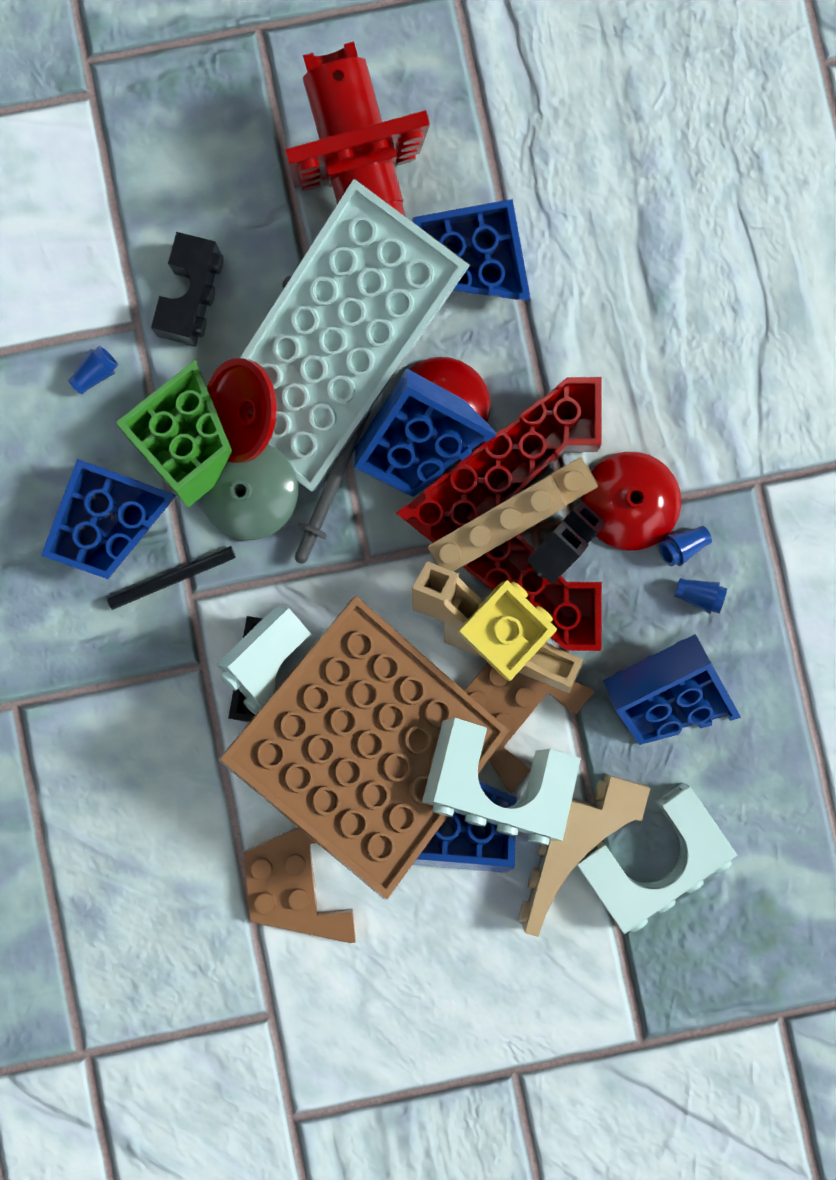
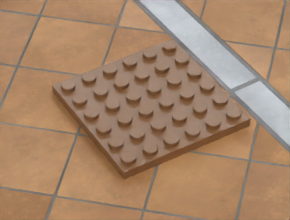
[218,596,509,899]

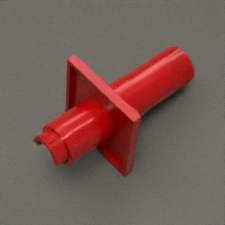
[285,41,430,217]

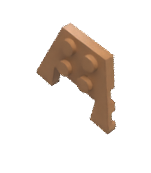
[464,662,595,793]
[243,827,356,943]

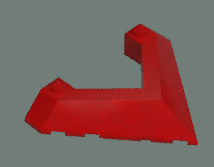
[396,377,602,651]

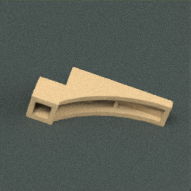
[427,456,598,571]
[412,561,583,693]
[518,773,651,937]

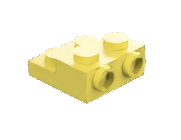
[457,580,557,681]

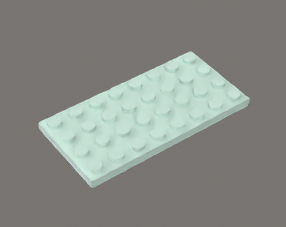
[240,179,470,492]

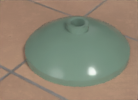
[200,444,298,540]

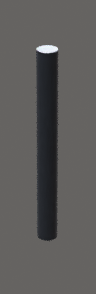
[107,546,236,610]

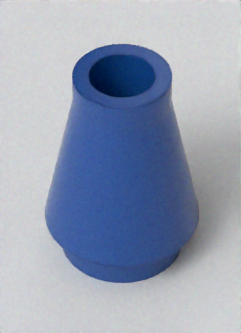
[68,346,119,395]
[659,526,712,567]
[674,578,727,614]

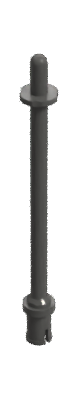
[295,407,373,564]

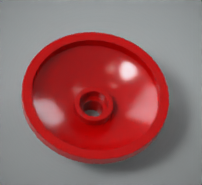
[409,357,491,423]
[207,358,277,463]
[581,452,681,551]

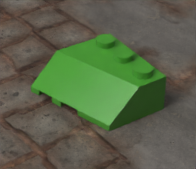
[116,360,232,508]

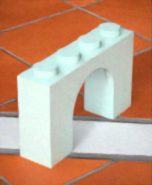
[217,606,311,715]
[422,718,581,846]
[577,783,738,934]

